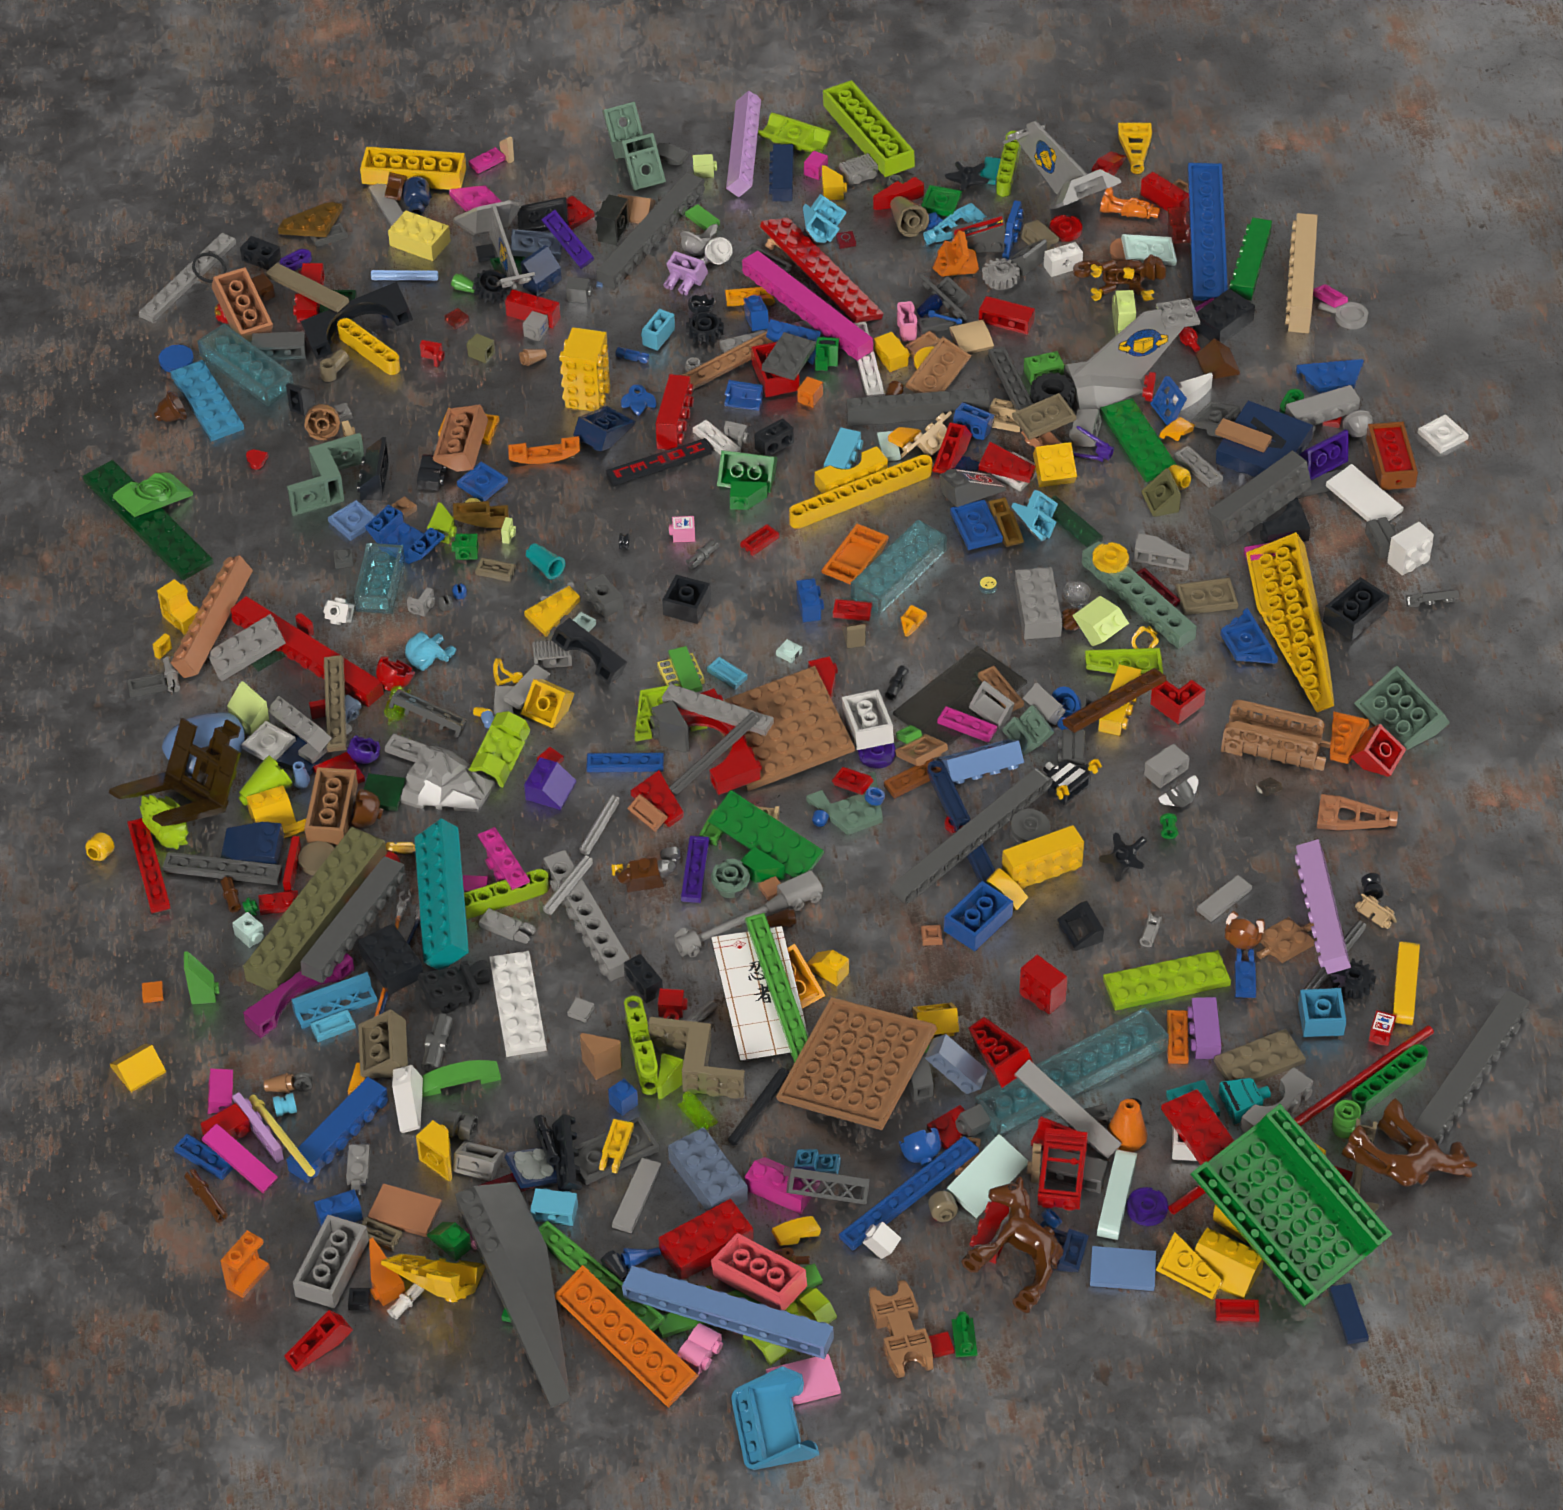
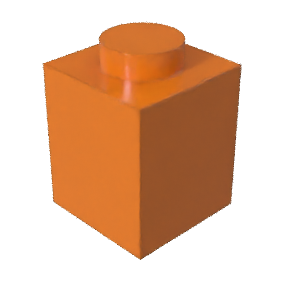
[798,376,823,408]

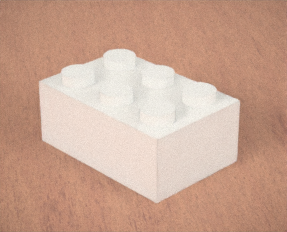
[842,689,894,750]

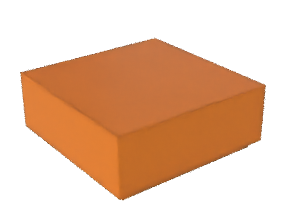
[142,981,164,1003]

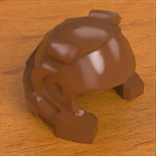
[1225,911,1265,950]

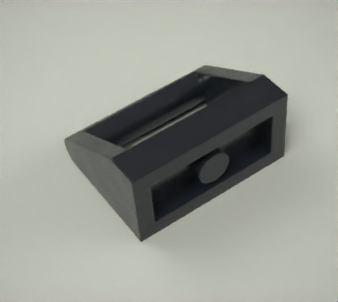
[1058,901,1104,951]

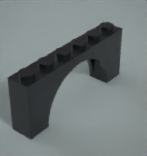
[300,282,413,359]

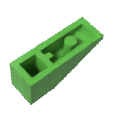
[184,951,220,1004]

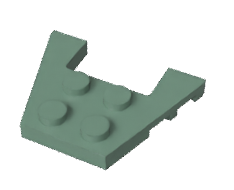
[806,771,883,835]

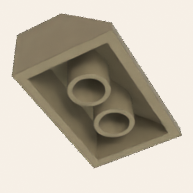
[358,1009,408,1078]

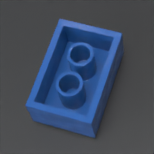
[944,881,1013,952]

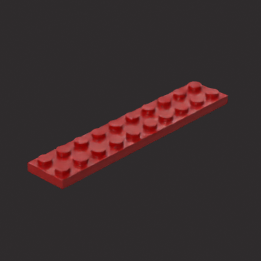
[760,217,884,323]

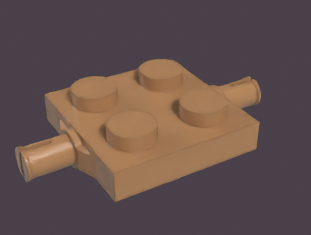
[1256,917,1314,963]

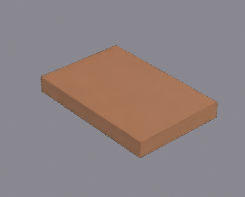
[367,1183,442,1237]

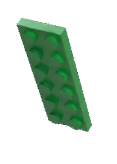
[1100,398,1177,482]
[708,790,825,878]

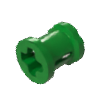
[1160,813,1179,839]

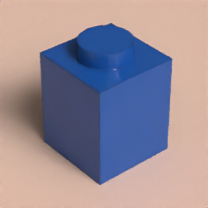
[608,1078,638,1116]

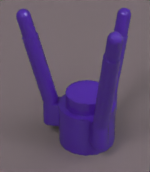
[1073,426,1114,462]

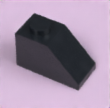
[286,383,316,416]

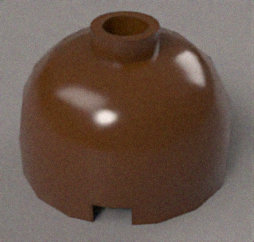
[350,789,383,828]

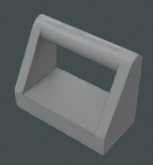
[969,681,1014,730]
[452,1141,504,1181]

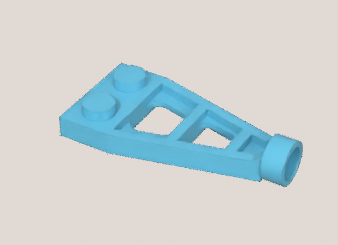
[923,203,989,245]

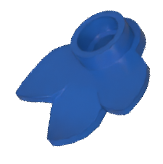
[621,385,656,416]

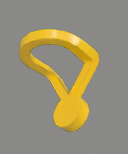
[1131,626,1159,649]
[493,658,523,685]

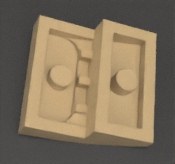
[949,320,994,354]
[989,398,1021,433]

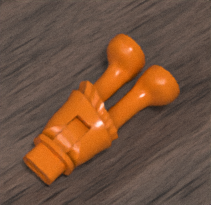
[1100,187,1161,219]

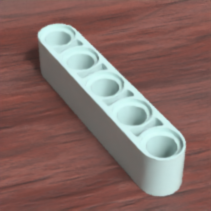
[1097,1150,1137,1240]

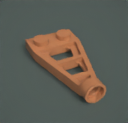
[1317,794,1398,831]

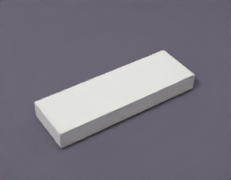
[693,420,741,455]

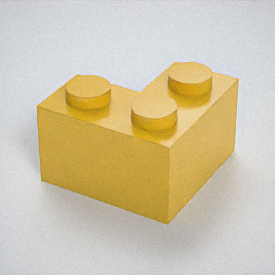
[157,579,199,635]

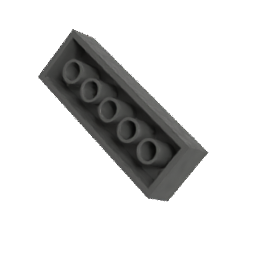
[1208,450,1312,546]

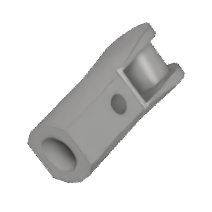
[1139,913,1162,948]

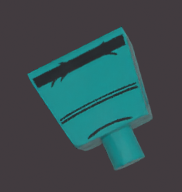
[1218,1078,1271,1125]

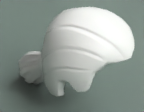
[700,237,732,266]

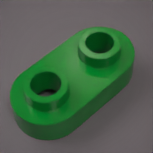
[1279,389,1304,414]

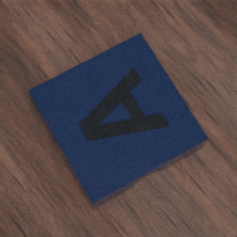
[1216,400,1313,478]

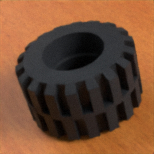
[1030,372,1075,409]

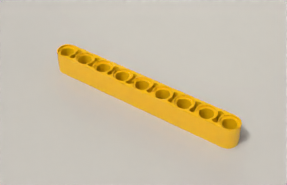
[789,455,932,529]

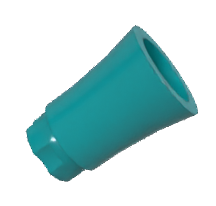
[526,543,566,580]

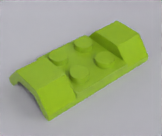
[757,112,831,153]
[469,711,531,788]
[743,1288,837,1366]

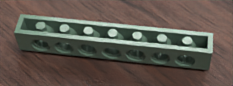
[1082,541,1197,649]

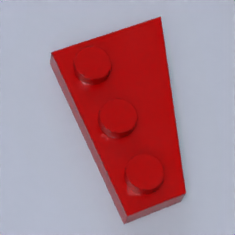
[978,442,1036,483]
[630,770,684,827]

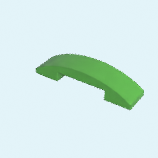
[422,1060,501,1097]

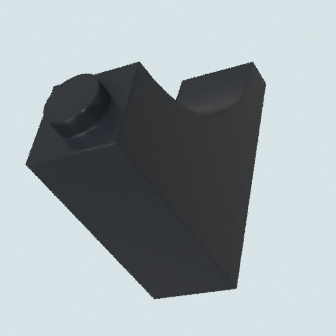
[1260,497,1311,543]

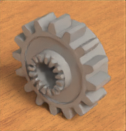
[982,258,1020,290]

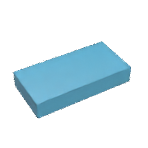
[707,657,748,690]
[310,1009,356,1042]

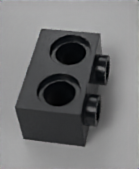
[240,236,281,270]
[754,418,794,456]
[624,953,663,1004]

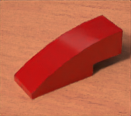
[873,177,924,210]

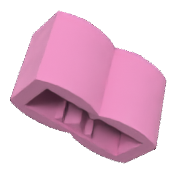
[897,301,917,341]
[677,1323,723,1375]

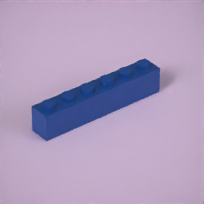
[286,1077,388,1183]

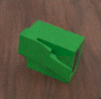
[815,337,839,371]

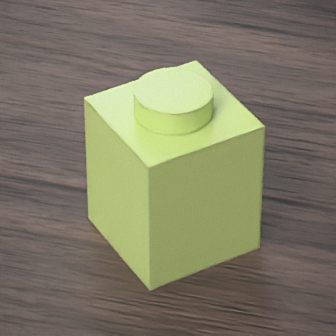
[693,154,717,178]

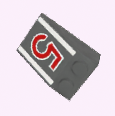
[939,469,1006,507]

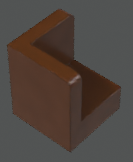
[384,172,406,201]

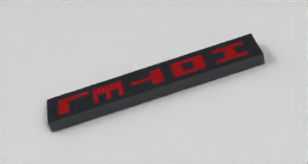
[606,438,712,486]

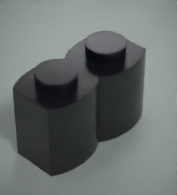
[417,454,448,491]

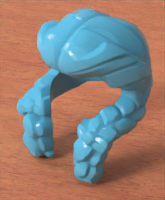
[405,631,456,671]

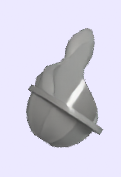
[680,224,718,256]
[1342,410,1373,437]

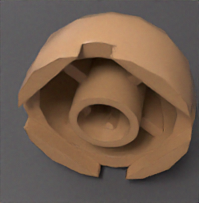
[304,404,340,441]

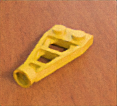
[1118,123,1152,174]

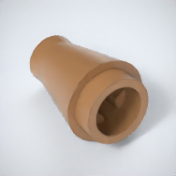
[519,348,547,366]
[264,1073,295,1093]

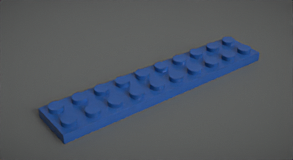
[1188,163,1228,301]

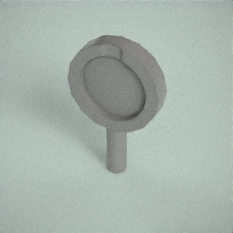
[1318,302,1369,329]

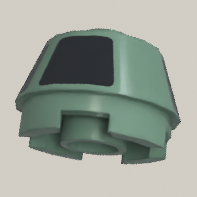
[711,859,750,898]

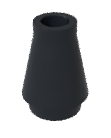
[601,1250,628,1282]

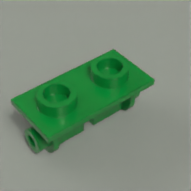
[951,1311,978,1357]

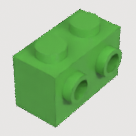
[1023,351,1064,385]

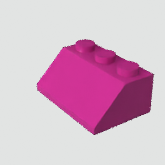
[745,1157,820,1214]

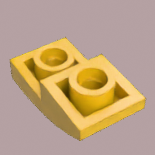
[986,868,1028,911]
[771,1216,821,1246]

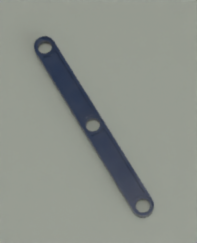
[927,760,995,884]

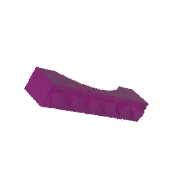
[243,953,355,1038]

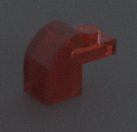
[1167,206,1190,244]

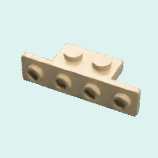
[901,411,953,458]

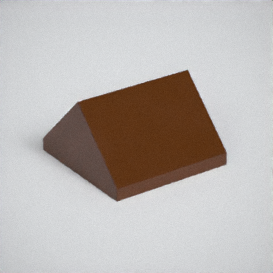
[1196,338,1240,379]

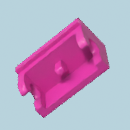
[207,1068,233,1114]

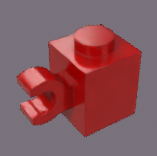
[658,988,688,1020]

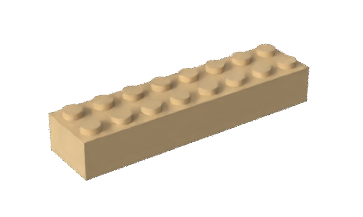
[1285,213,1318,333]

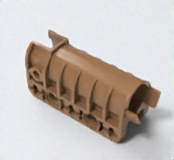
[1221,700,1331,771]

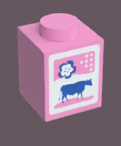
[669,516,695,543]

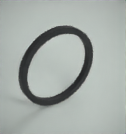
[192,252,227,283]

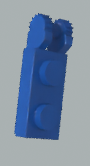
[1235,948,1256,998]

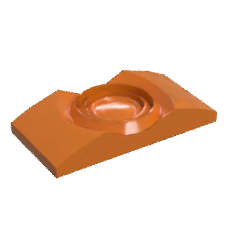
[822,524,889,586]

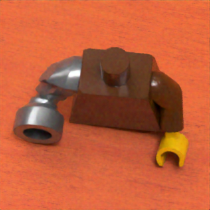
[611,847,681,893]

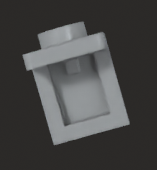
[724,421,749,449]
[407,587,436,617]

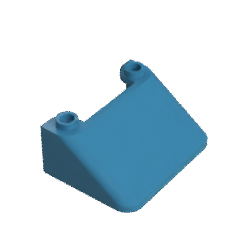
[731,1367,820,1470]

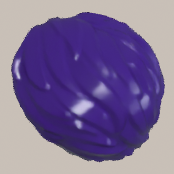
[347,735,381,764]

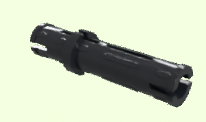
[533,1115,560,1166]

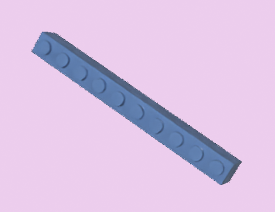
[622,1266,834,1359]

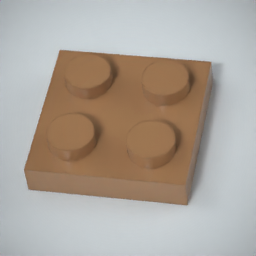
[895,734,948,766]

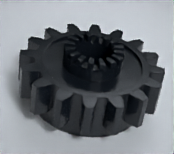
[472,269,510,304]
[686,312,724,345]
[1331,958,1376,1000]

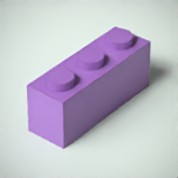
[1187,997,1221,1059]

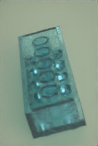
[197,324,294,407]
[851,519,947,614]

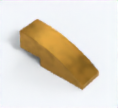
[987,497,1024,547]
[453,501,509,528]

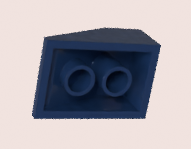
[573,406,636,451]
[221,822,285,865]

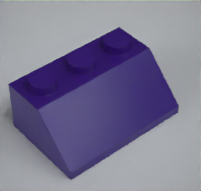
[1299,430,1348,480]

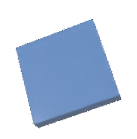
[328,500,375,541]

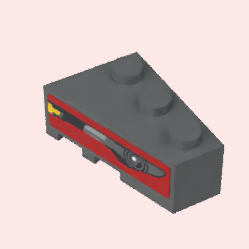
[951,212,1005,253]

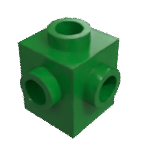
[451,534,479,560]

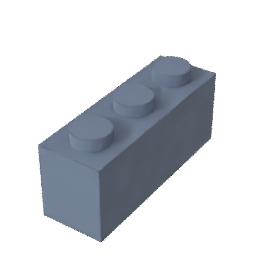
[925,1034,988,1094]

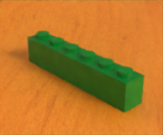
[1229,217,1272,301]

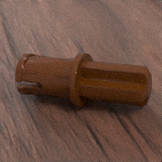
[221,876,241,912]

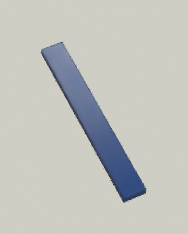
[839,1136,979,1251]

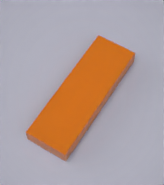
[1167,1010,1189,1064]

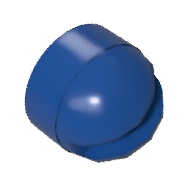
[452,583,467,599]
[812,810,829,827]

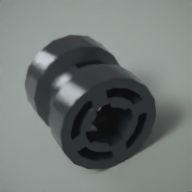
[1361,873,1384,900]

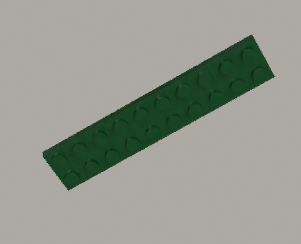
[83,460,214,581]

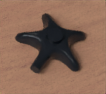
[945,161,989,190]
[1099,832,1147,882]

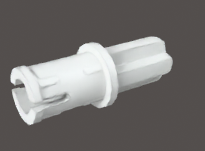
[387,1283,425,1320]

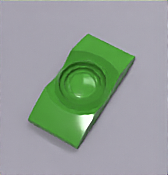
[113,473,193,517]

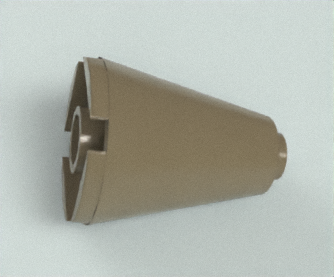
[890,196,929,237]

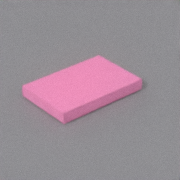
[766,1354,841,1406]

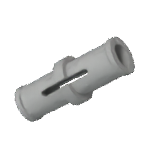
[163,656,180,692]

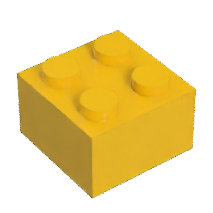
[1033,442,1077,487]

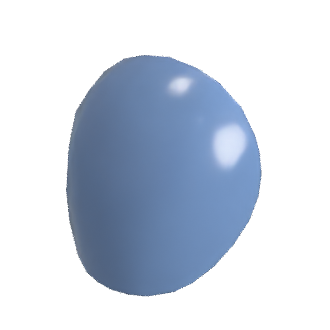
[162,712,245,777]

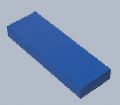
[174,1134,234,1181]

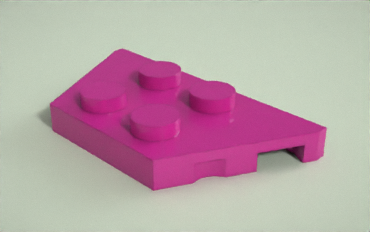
[449,185,502,212]

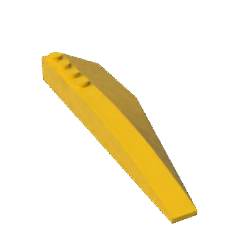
[1246,532,1334,712]

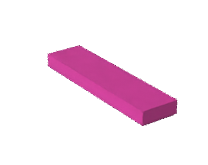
[202,1124,278,1194]

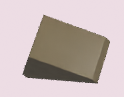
[842,623,866,648]

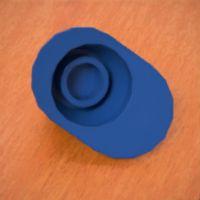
[1051,686,1081,730]

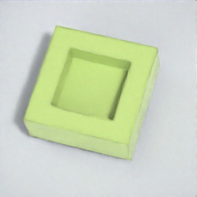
[501,517,516,544]

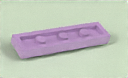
[232,1092,284,1163]

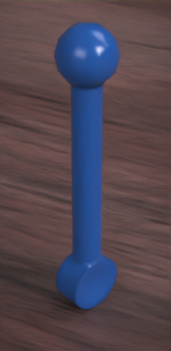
[928,310,963,325]

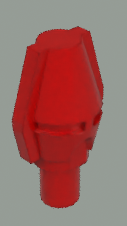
[1179,326,1201,352]

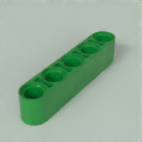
[1351,1044,1428,1115]

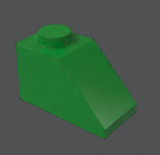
[730,481,767,510]
[740,847,785,883]
[427,1222,471,1261]

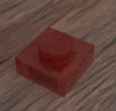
[445,308,469,329]

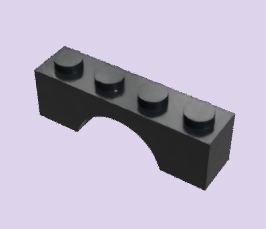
[551,618,627,685]

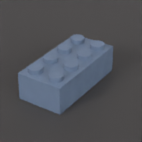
[668,1127,748,1211]

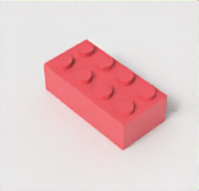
[711,1233,807,1310]

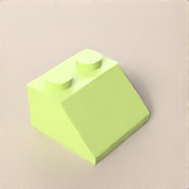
[1072,596,1129,647]
[227,681,270,736]

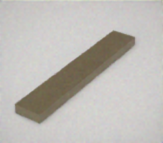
[266,263,349,313]
[324,655,347,752]

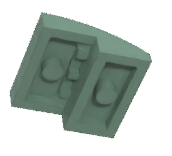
[1002,705,1054,756]

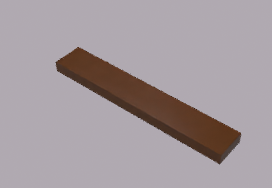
[1062,668,1166,733]

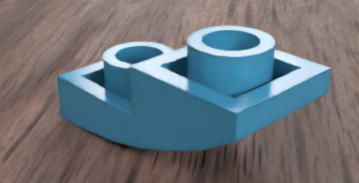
[794,1149,841,1175]

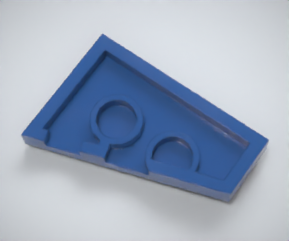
[766,319,821,365]

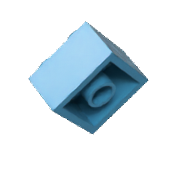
[1298,988,1346,1037]

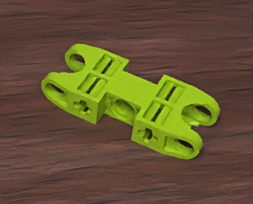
[624,996,658,1095]

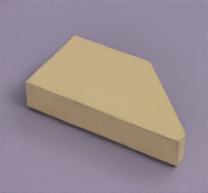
[499,136,514,163]

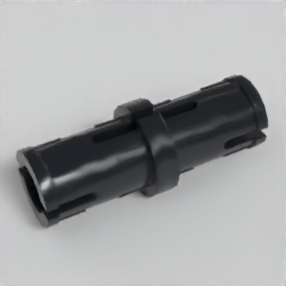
[885,665,909,700]

